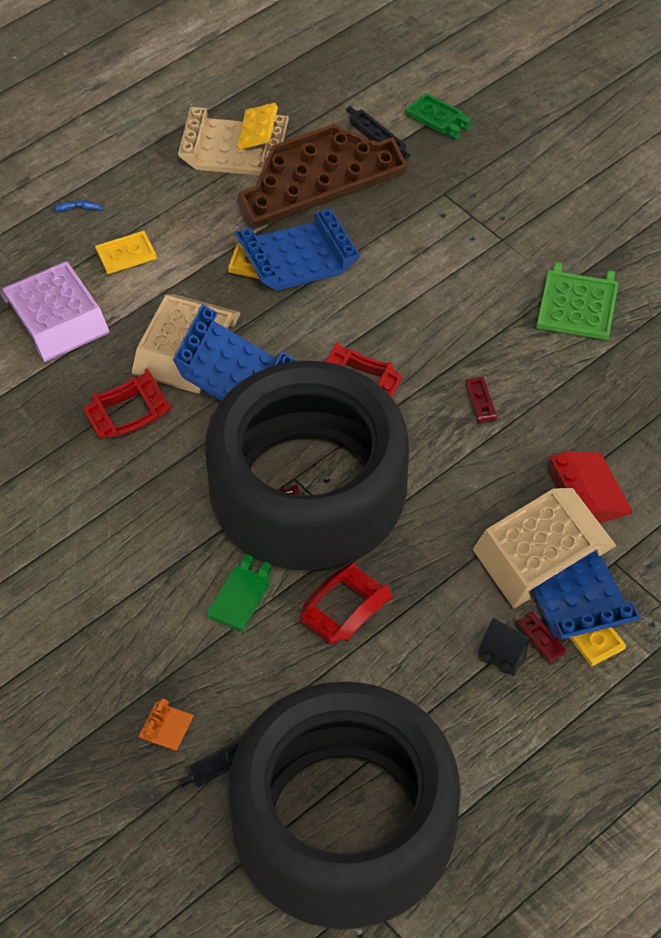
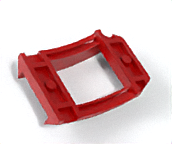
[326,341,402,397]
[84,368,172,438]
[300,561,392,644]

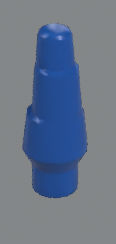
[77,200,103,211]
[54,201,78,212]

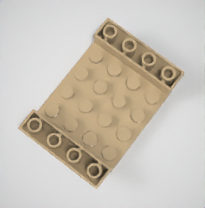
[178,107,289,176]
[132,294,240,394]
[473,488,616,609]

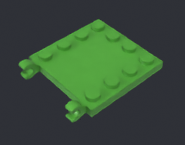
[537,262,619,340]

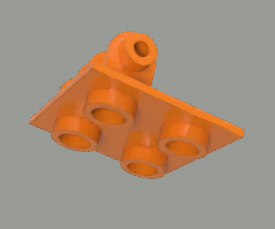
[138,699,194,751]

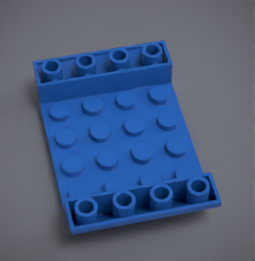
[235,209,360,290]
[173,304,297,400]
[531,551,640,639]

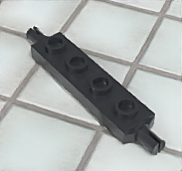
[346,106,410,160]
[178,737,243,789]

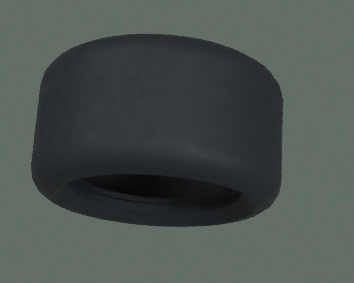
[205,361,409,570]
[228,682,461,929]

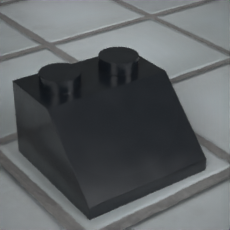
[478,618,529,676]

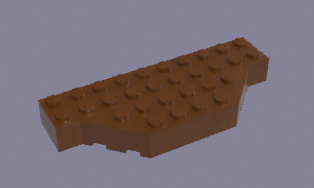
[237,124,407,230]

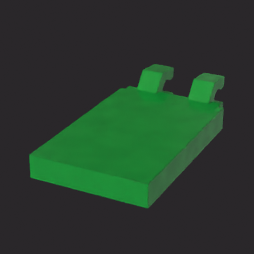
[405,93,471,140]
[206,554,272,633]

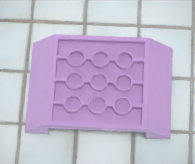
[0,261,110,362]

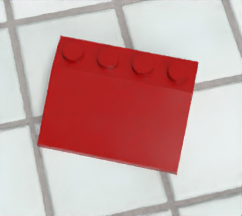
[548,451,633,523]

